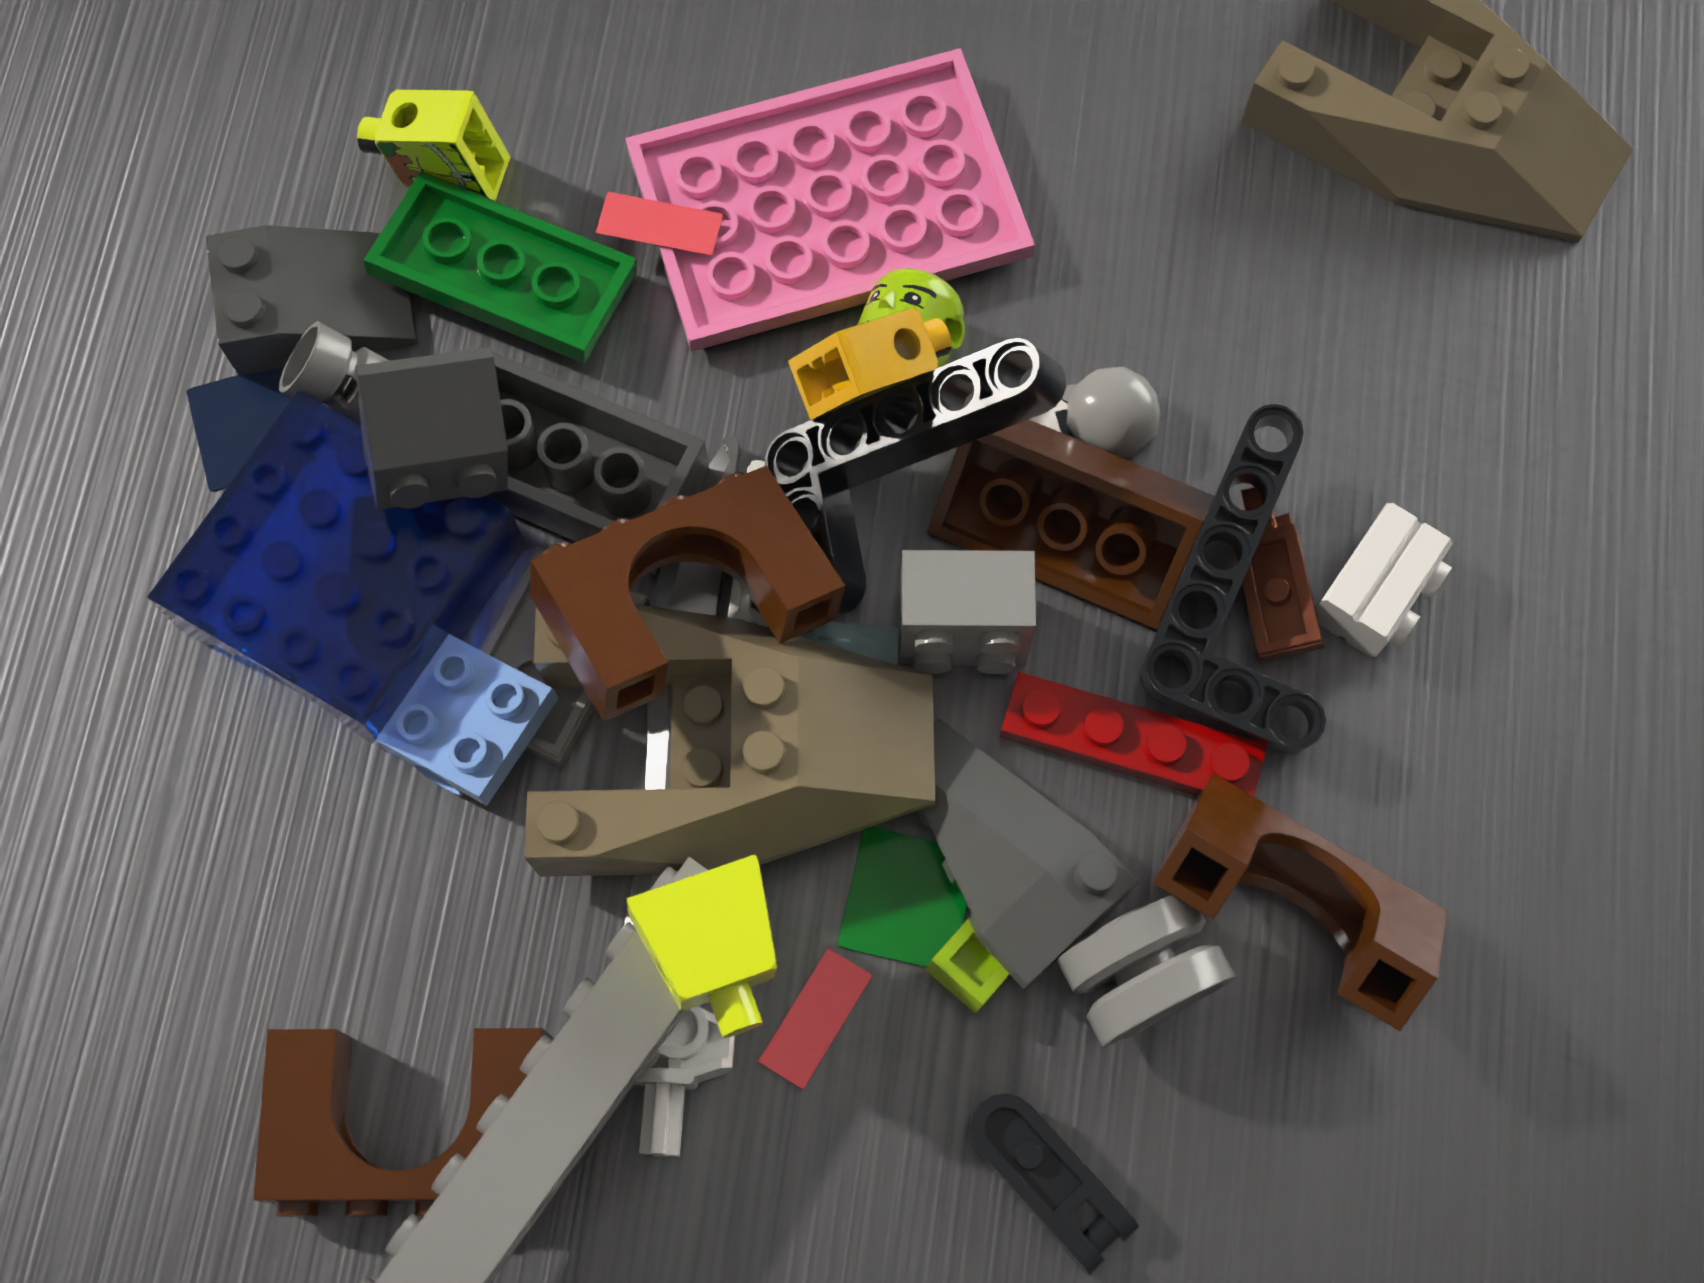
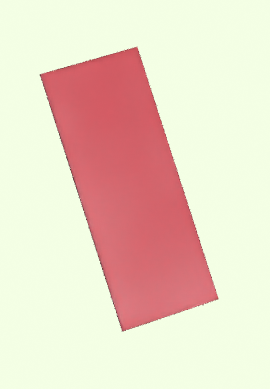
[596,192,723,256]
[758,948,873,1090]

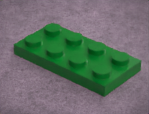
[364,171,637,364]

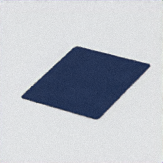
[187,368,316,491]

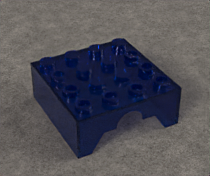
[147,391,526,751]

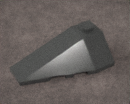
[916,719,1138,990]

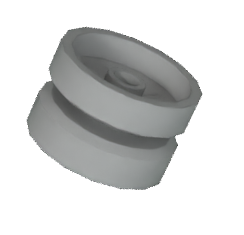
[1057,895,1237,1048]

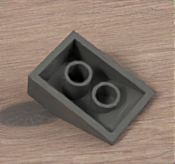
[206,225,418,376]

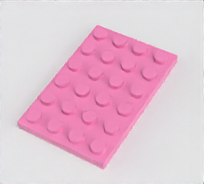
[625,48,1035,352]

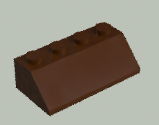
[927,419,1214,629]

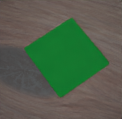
[837,827,967,967]

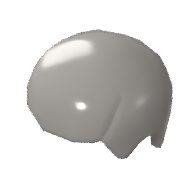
[1067,367,1161,458]

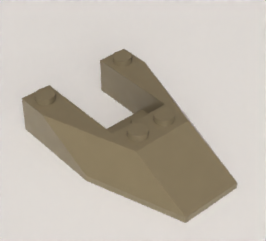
[1241,0,1634,242]
[524,604,935,876]

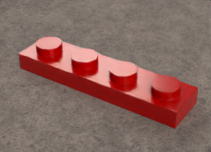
[999,671,1267,797]

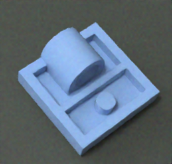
[375,634,559,806]

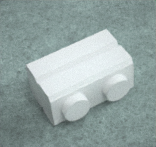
[1316,503,1453,658]

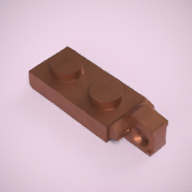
[1234,487,1325,663]

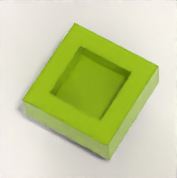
[925,917,1010,1014]

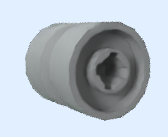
[279,321,389,434]

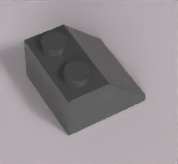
[356,347,508,511]

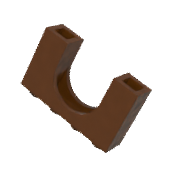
[530,465,845,722]
[1153,773,1447,1031]
[253,1028,552,1217]

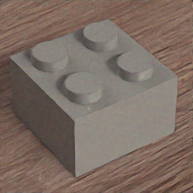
[900,550,1036,674]

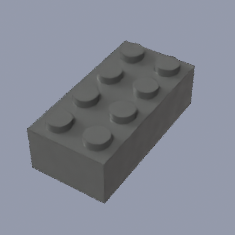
[476,347,710,576]

